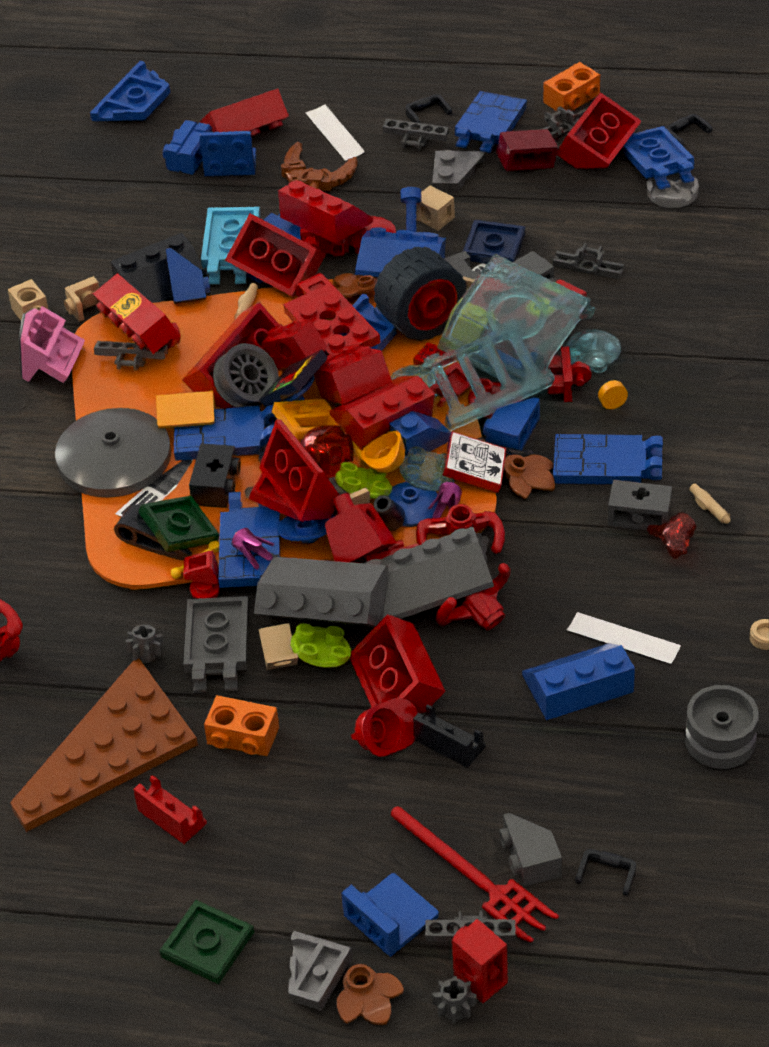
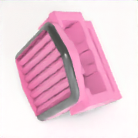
[18,306,85,383]

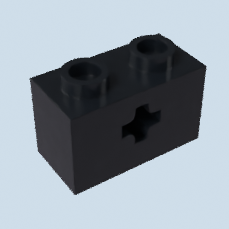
[189,443,241,508]

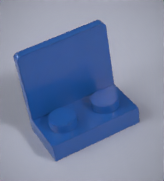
[200,131,257,176]
[341,873,439,957]

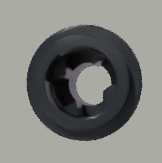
[374,495,405,531]

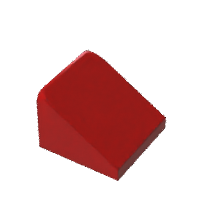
[183,550,219,585]

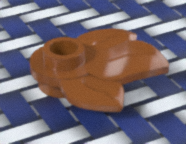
[333,273,377,298]
[503,454,555,499]
[337,964,404,1025]

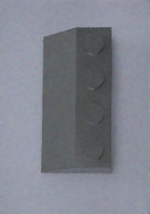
[365,527,494,619]
[254,556,388,627]

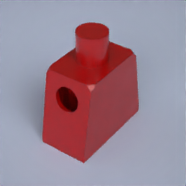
[325,493,396,563]

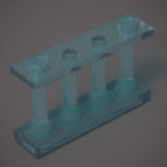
[420,318,555,432]

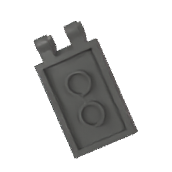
[183,596,249,693]

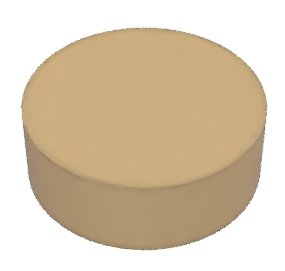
[750,619,769,650]

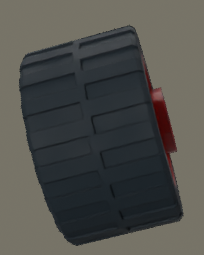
[374,247,467,341]

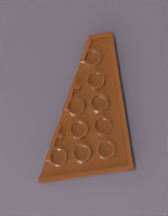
[10,658,198,832]

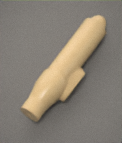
[234,283,258,320]
[689,483,731,524]

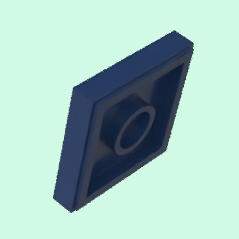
[463,220,525,267]

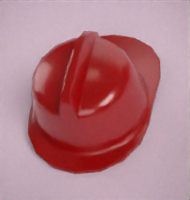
[350,698,418,757]

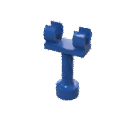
[400,187,429,236]

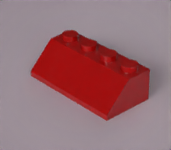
[182,302,279,409]

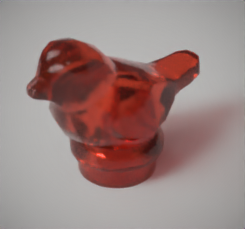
[647,512,697,559]

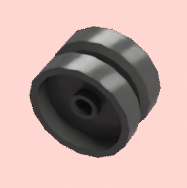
[685,685,759,769]

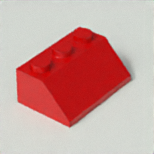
[199,89,289,137]
[556,92,642,169]
[278,180,373,244]
[225,213,326,297]
[329,375,435,451]
[259,419,339,521]
[350,614,446,713]

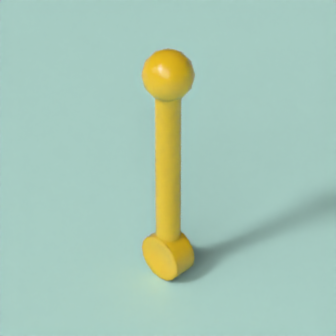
[171,541,219,579]

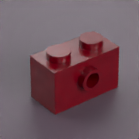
[496,129,558,171]

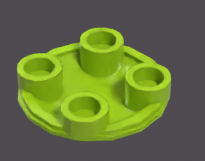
[335,462,392,499]
[290,623,351,668]

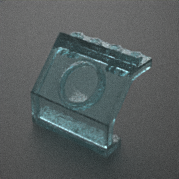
[437,254,596,395]

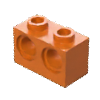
[543,62,600,111]
[204,695,279,757]

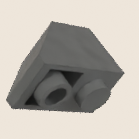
[499,813,562,887]

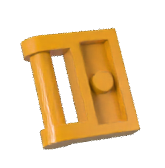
[272,399,345,442]

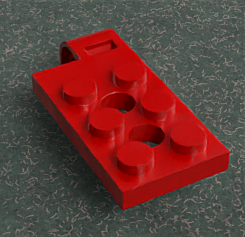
[283,273,381,356]

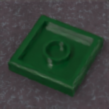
[139,495,220,552]
[159,900,254,984]

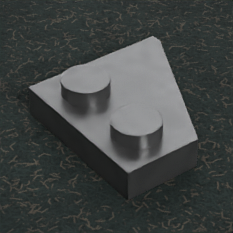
[432,150,485,191]
[288,931,354,1011]

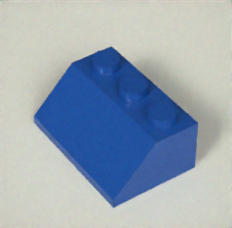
[355,228,446,277]
[522,643,635,720]

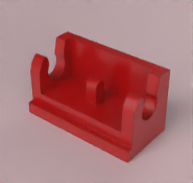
[133,775,207,844]

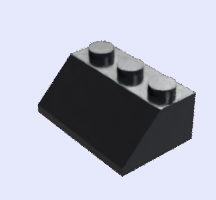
[111,233,207,303]

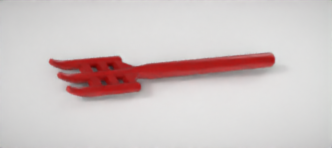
[391,806,559,942]

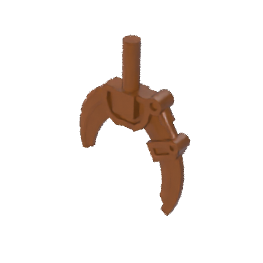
[281,142,357,191]

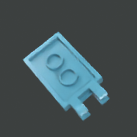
[201,207,261,284]

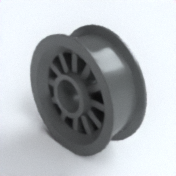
[213,343,279,408]

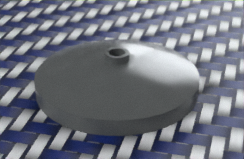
[55,408,171,497]

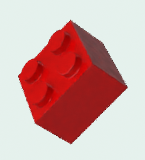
[314,344,392,404]

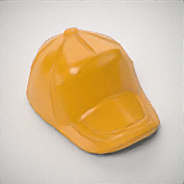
[361,431,405,473]

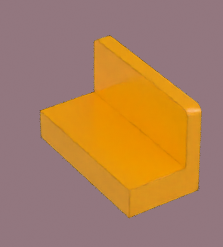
[156,391,216,428]

